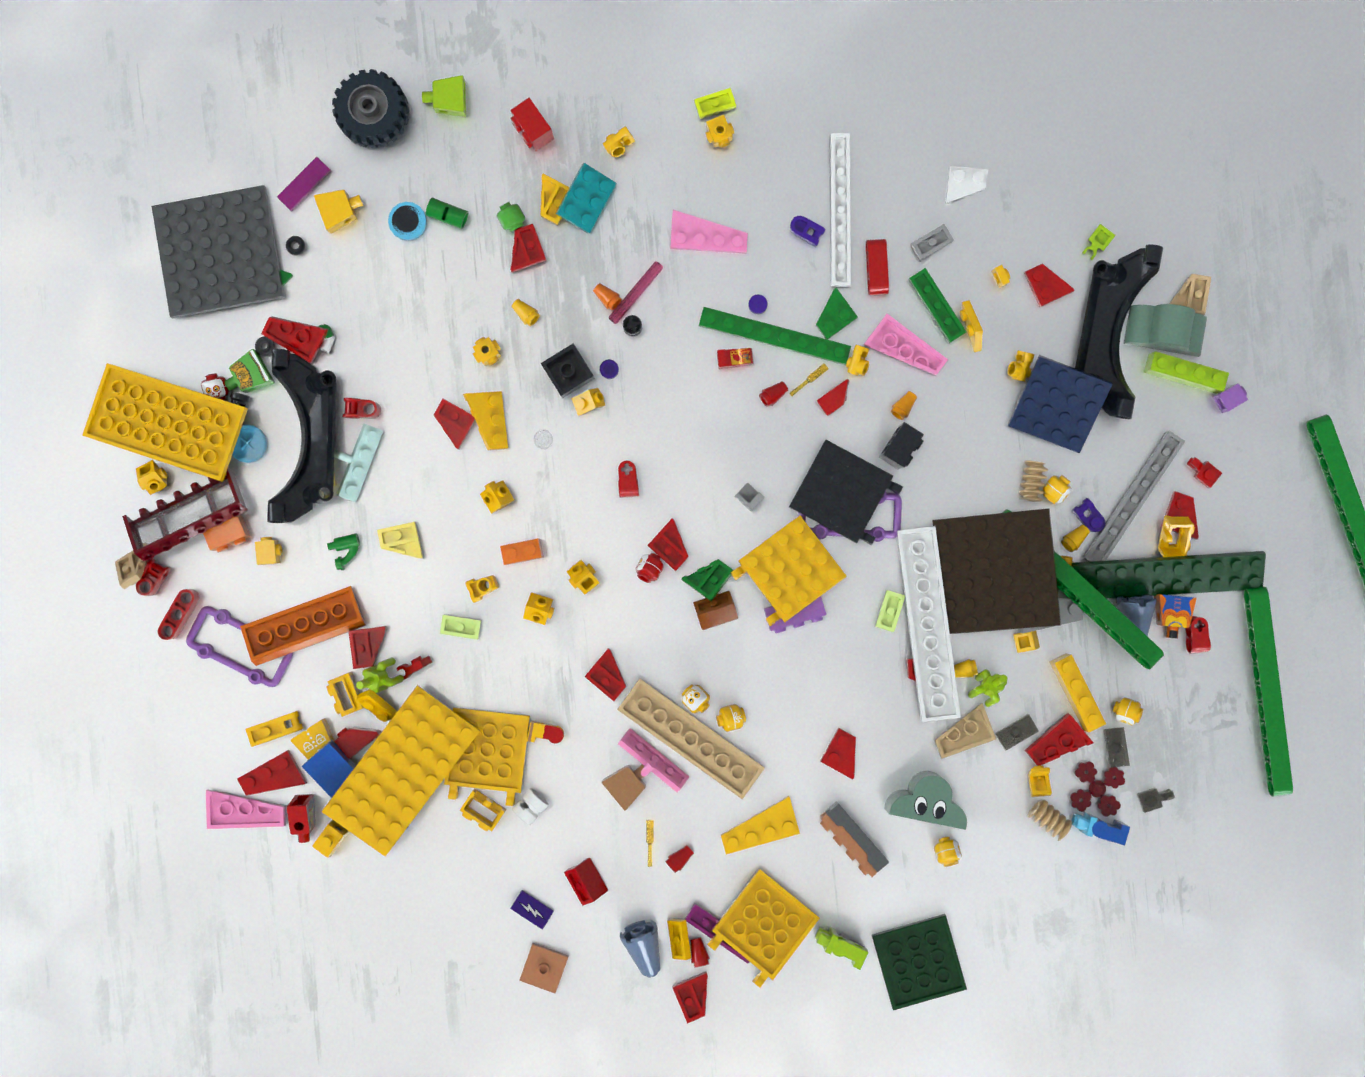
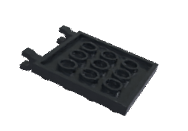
[789,440,903,545]

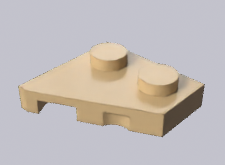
[1169,274,1211,315]
[115,543,148,589]

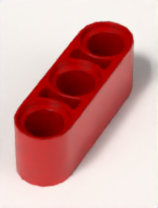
[866,239,889,295]
[157,589,200,640]

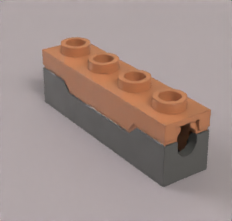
[820,801,889,877]

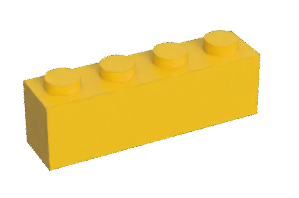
[1049,653,1106,732]

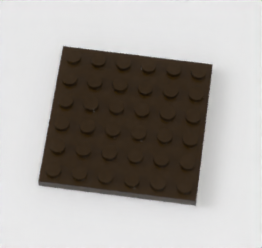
[932,508,1061,634]

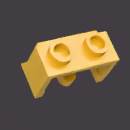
[1158,515,1195,557]
[326,672,364,717]
[459,789,507,832]

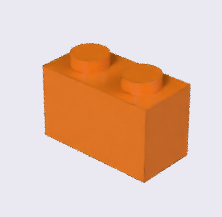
[203,515,250,553]
[500,538,544,565]

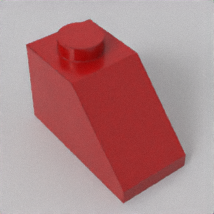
[335,727,381,759]

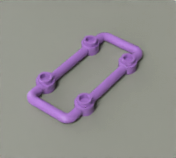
[798,491,902,542]
[186,606,293,687]

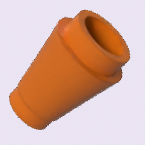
[593,283,622,310]

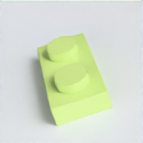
[875,590,905,632]
[440,615,482,640]

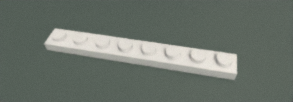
[830,133,851,287]

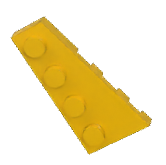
[721,796,800,855]

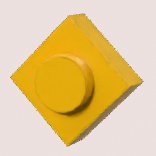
[991,265,1010,288]

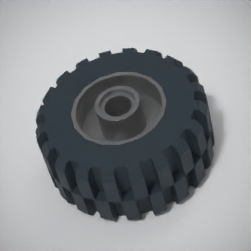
[332,69,409,148]

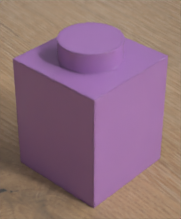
[1213,383,1248,413]

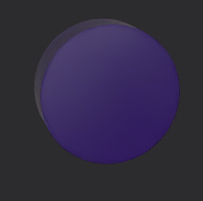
[748,294,768,314]
[600,359,619,379]

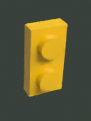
[356,689,397,722]
[667,919,691,960]

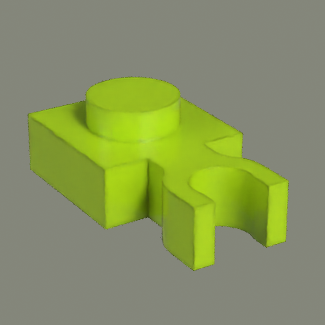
[1082,224,1116,260]

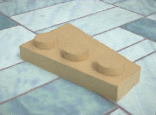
[935,703,996,759]

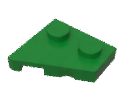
[816,288,858,340]
[681,559,733,601]

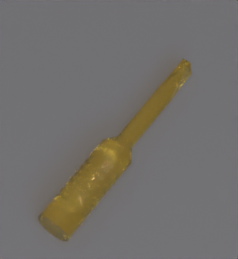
[790,364,828,396]
[646,820,654,867]

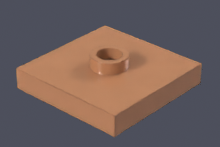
[519,943,569,993]

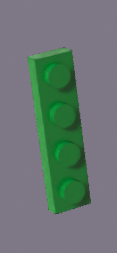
[908,268,966,343]

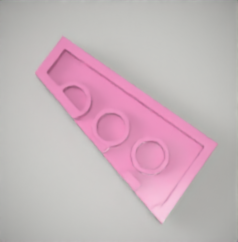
[206,789,286,829]

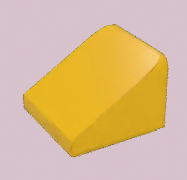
[1013,631,1040,653]

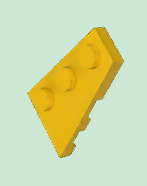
[463,391,508,450]

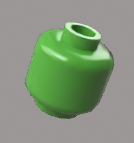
[497,202,525,232]

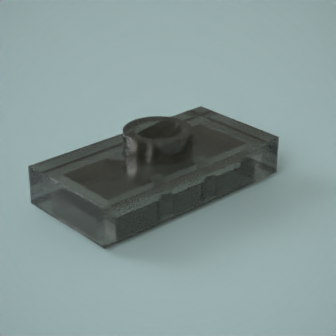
[995,714,1039,751]
[1103,727,1130,768]

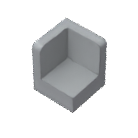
[734,483,765,512]

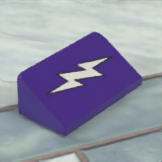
[510,890,554,930]

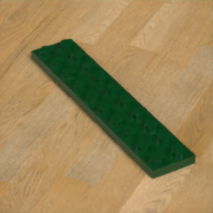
[1071,551,1266,599]

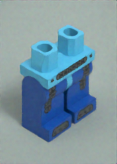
[1072,812,1130,846]

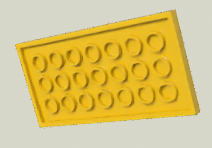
[82,363,248,482]
[322,685,480,857]

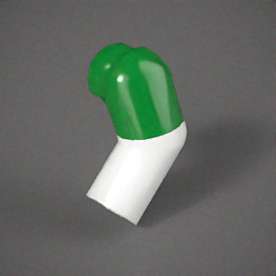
[318,324,335,353]

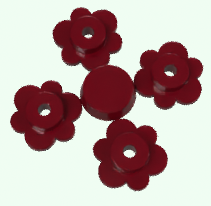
[1070,761,1125,817]

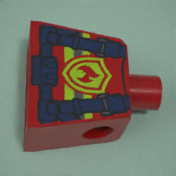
[287,794,315,843]

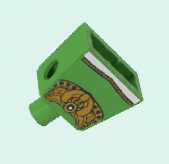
[225,349,275,393]

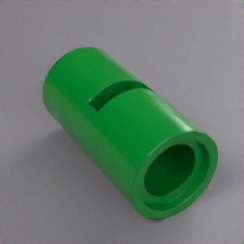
[425,197,468,229]

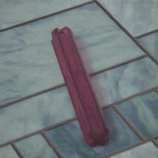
[609,261,663,324]

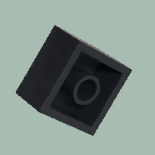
[541,343,595,399]
[879,422,924,469]

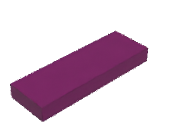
[277,157,331,212]

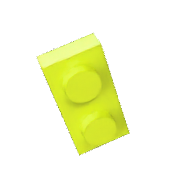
[694,88,736,119]

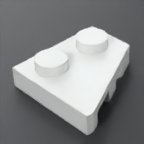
[946,165,988,204]

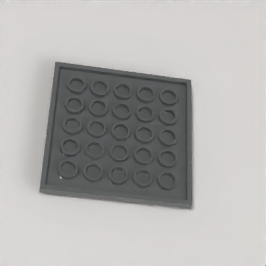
[151,185,285,319]

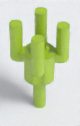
[356,657,404,694]
[968,669,1007,707]

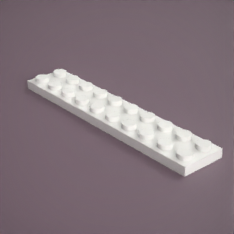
[897,526,961,722]

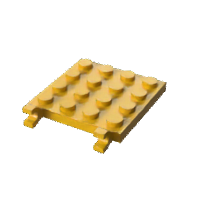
[731,516,847,627]
[444,707,530,806]
[707,869,820,988]

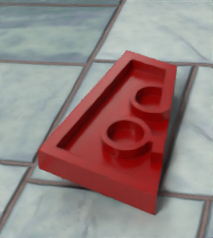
[261,316,329,363]
[237,750,307,796]

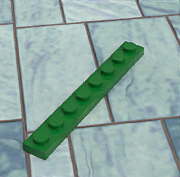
[699,307,851,365]

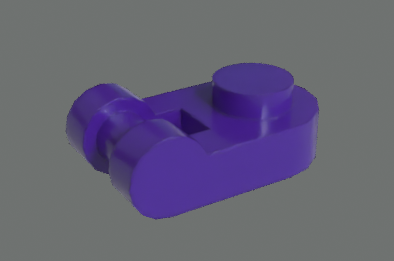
[790,216,826,247]
[1072,498,1105,532]

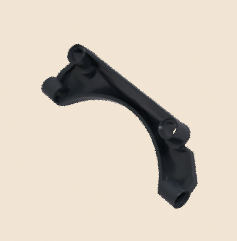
[1075,244,1163,419]
[267,349,336,523]

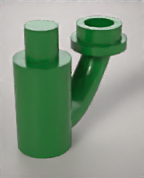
[327,533,360,571]

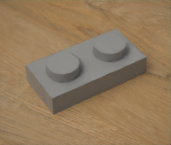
[910,224,954,261]

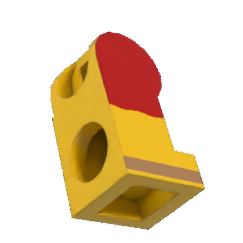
[527,721,564,744]

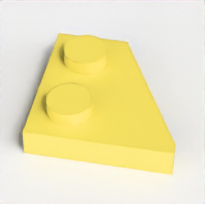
[377,522,423,559]

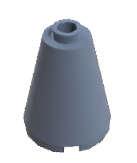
[1116,595,1156,636]
[620,920,660,978]

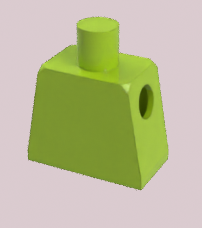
[422,75,466,117]

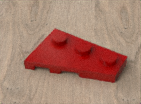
[1024,713,1094,766]

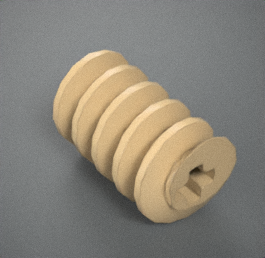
[1019,460,1048,502]
[1027,800,1072,841]

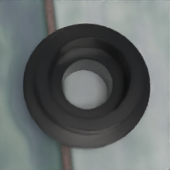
[286,236,305,255]
[255,336,275,356]

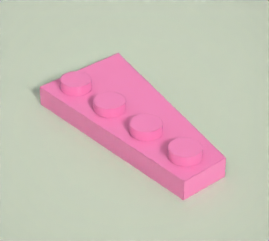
[670,210,748,254]
[864,314,948,376]

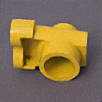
[603,126,635,157]
[846,345,869,376]
[1008,350,1035,382]
[465,575,499,603]

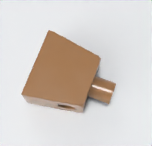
[601,764,646,811]

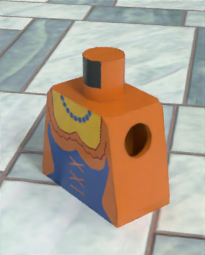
[1154,594,1196,639]

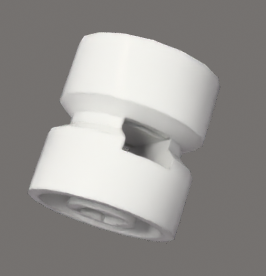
[512,788,549,825]

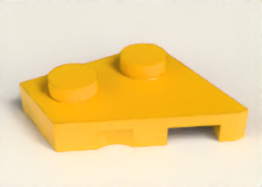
[540,174,570,225]
[960,300,983,353]

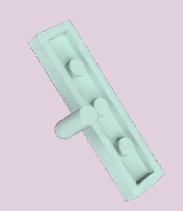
[334,424,383,502]

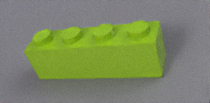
[1143,351,1229,394]

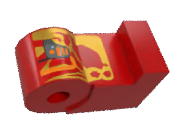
[717,348,754,369]

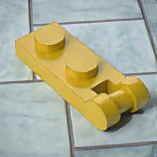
[245,711,304,747]

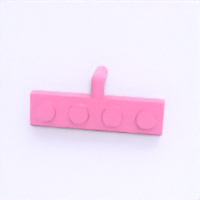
[618,729,689,792]

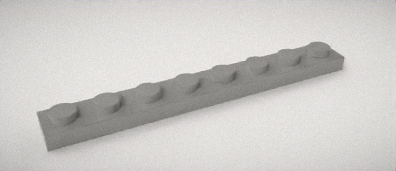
[1083,431,1185,562]

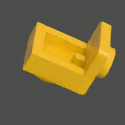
[571,388,605,416]
[1028,766,1052,797]

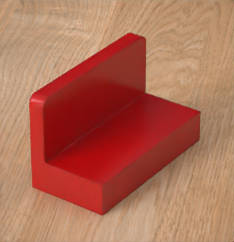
[564,858,608,906]

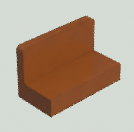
[693,591,738,630]

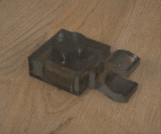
[1137,788,1175,813]

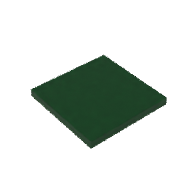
[871,914,967,1011]

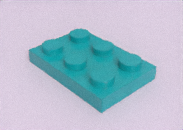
[556,163,617,233]

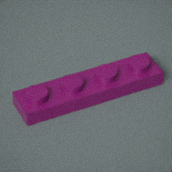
[684,903,749,964]

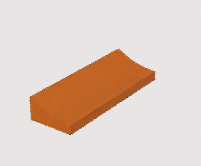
[240,586,366,666]

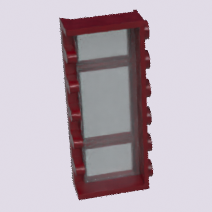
[122,467,248,561]

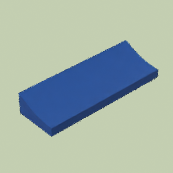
[301,739,409,828]

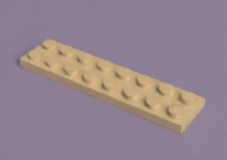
[617,678,765,799]

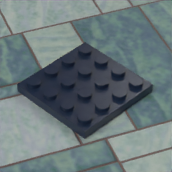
[1008,355,1113,453]

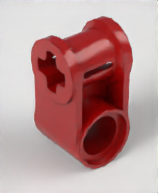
[342,398,381,419]
[618,461,639,498]
[136,559,170,596]
[1185,616,1211,654]

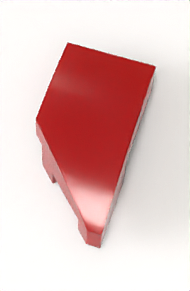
[817,379,849,416]

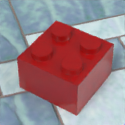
[510,97,554,152]

